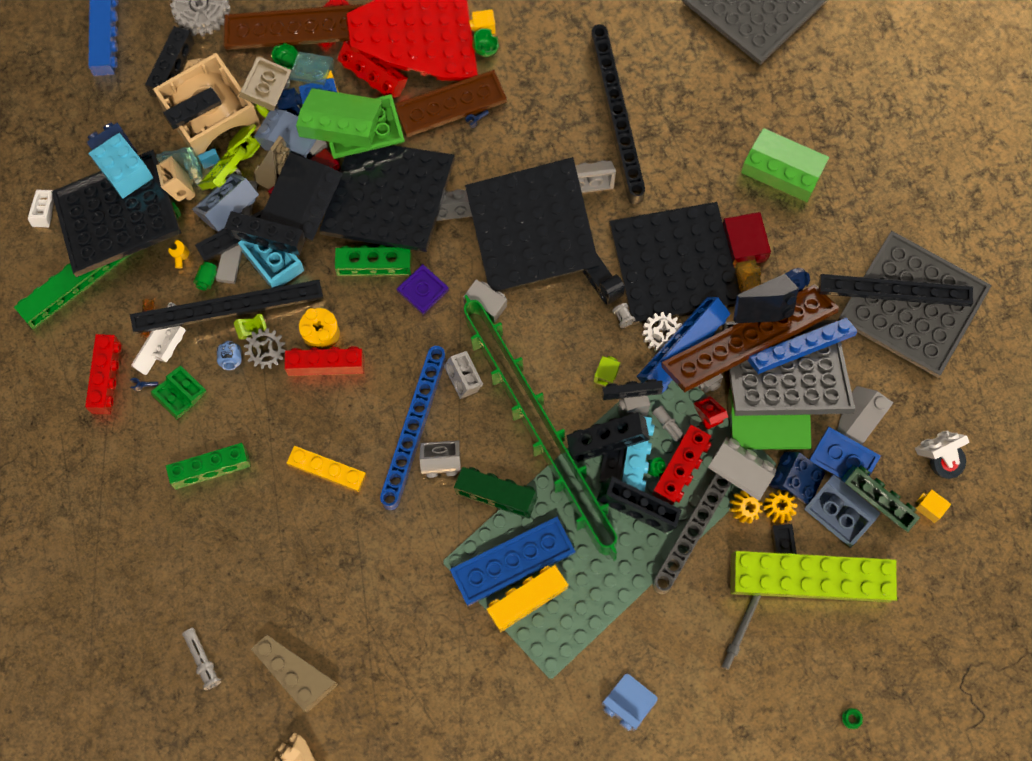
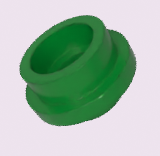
[842,708,863,729]

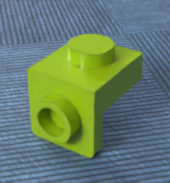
[234,314,267,339]

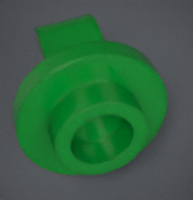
[647,457,666,477]

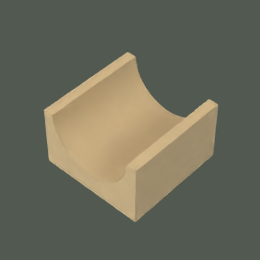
[153,53,261,163]

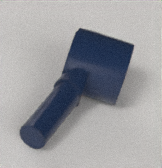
[466,110,489,128]
[130,378,159,391]

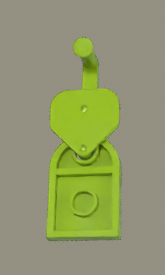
[198,103,269,190]

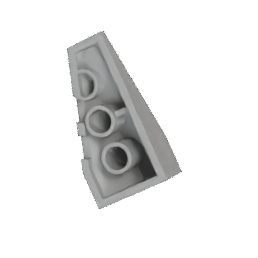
[837,386,894,445]

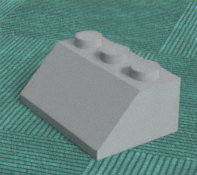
[575,160,616,193]
[708,437,777,500]

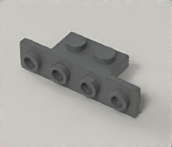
[437,189,472,221]

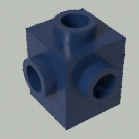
[277,88,303,116]

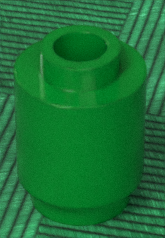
[193,262,217,291]

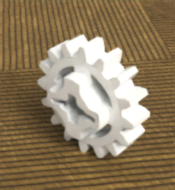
[642,312,682,353]

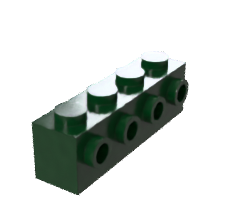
[841,465,921,533]
[454,467,538,519]

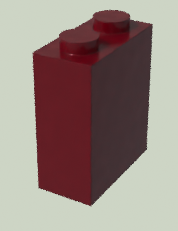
[723,212,771,266]

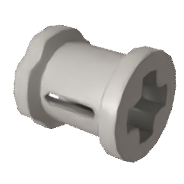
[612,303,635,328]

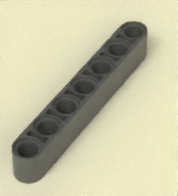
[653,474,731,594]

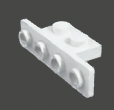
[131,302,186,375]

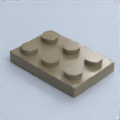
[239,56,292,111]

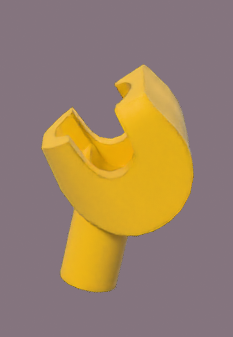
[168,239,189,269]

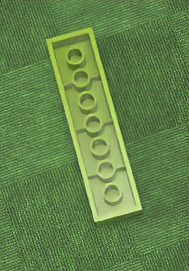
[730,551,897,602]

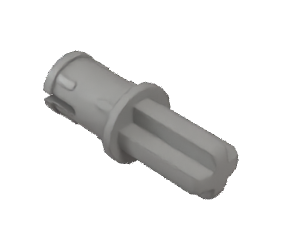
[652,406,684,442]

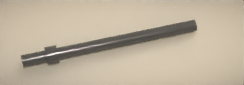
[721,595,761,670]

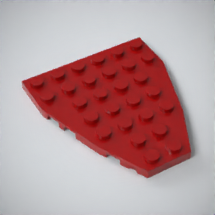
[346,0,478,81]

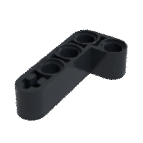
[582,254,625,305]

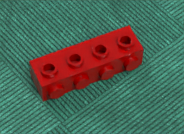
[337,40,408,98]
[85,334,121,415]
[285,346,364,376]
[652,425,712,505]

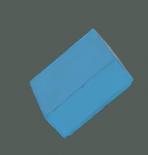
[198,148,220,169]

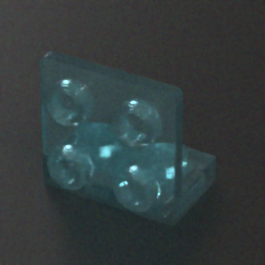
[290,52,335,85]
[156,147,203,185]

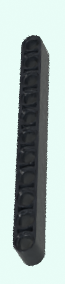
[591,24,645,204]

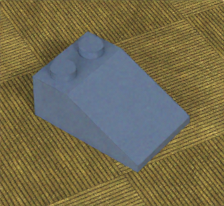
[254,109,316,158]

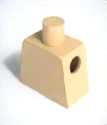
[156,156,195,201]

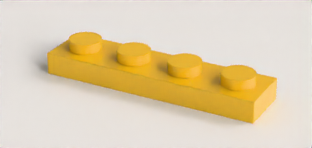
[287,446,366,492]

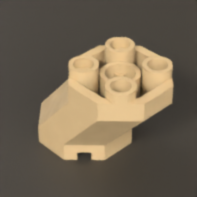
[271,732,315,761]

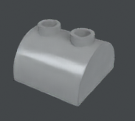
[420,440,461,478]

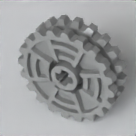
[170,0,230,36]

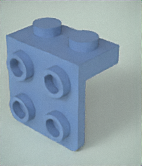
[602,674,658,731]

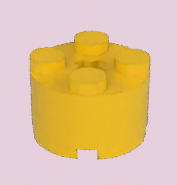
[299,308,340,350]

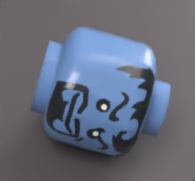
[217,341,242,370]

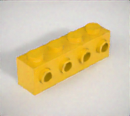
[487,565,568,633]

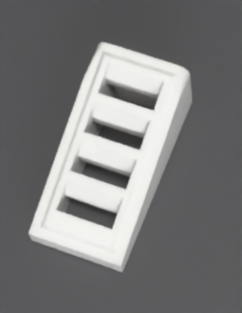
[28,190,54,227]

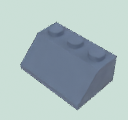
[192,173,259,232]
[804,475,880,548]

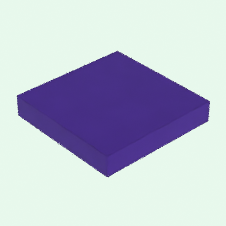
[397,264,450,315]

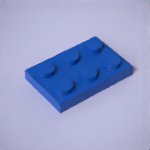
[809,426,881,479]

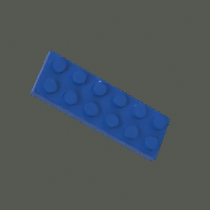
[450,517,576,607]

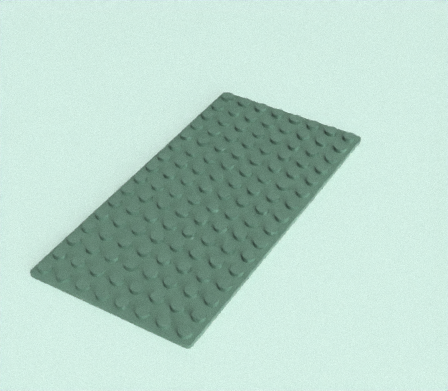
[443,380,776,679]

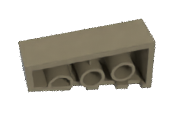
[251,635,338,713]

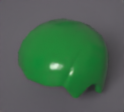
[472,28,499,57]
[271,43,299,70]

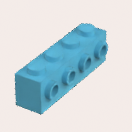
[622,417,655,492]

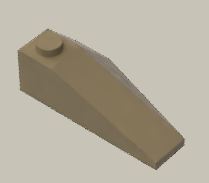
[254,136,290,189]

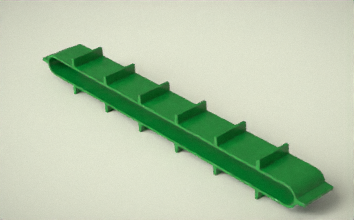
[464,295,617,561]

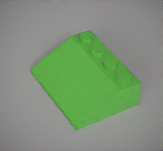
[296,88,383,149]
[329,94,405,159]
[741,128,829,203]
[727,388,812,450]

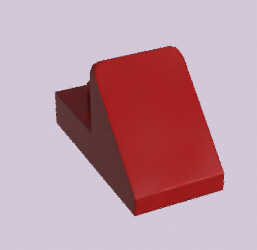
[693,396,728,429]

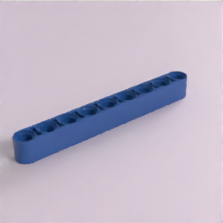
[380,346,446,510]

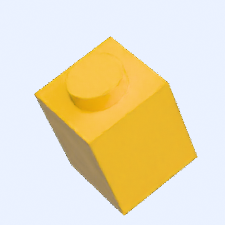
[469,9,496,35]
[916,489,951,523]

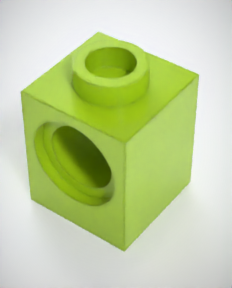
[594,356,621,387]

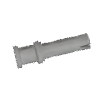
[182,628,221,690]

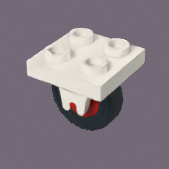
[915,431,970,479]

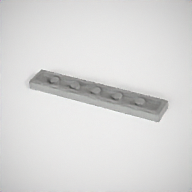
[216,180,259,284]

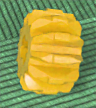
[729,490,764,523]
[763,490,798,524]

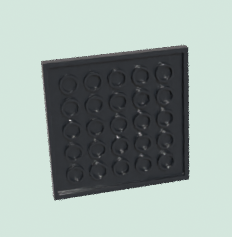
[319,145,456,252]
[51,149,182,277]
[465,157,599,292]
[609,202,741,325]

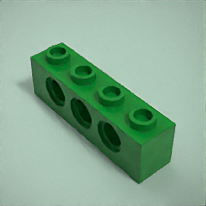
[335,246,412,276]
[166,443,251,490]

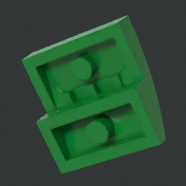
[151,365,206,419]

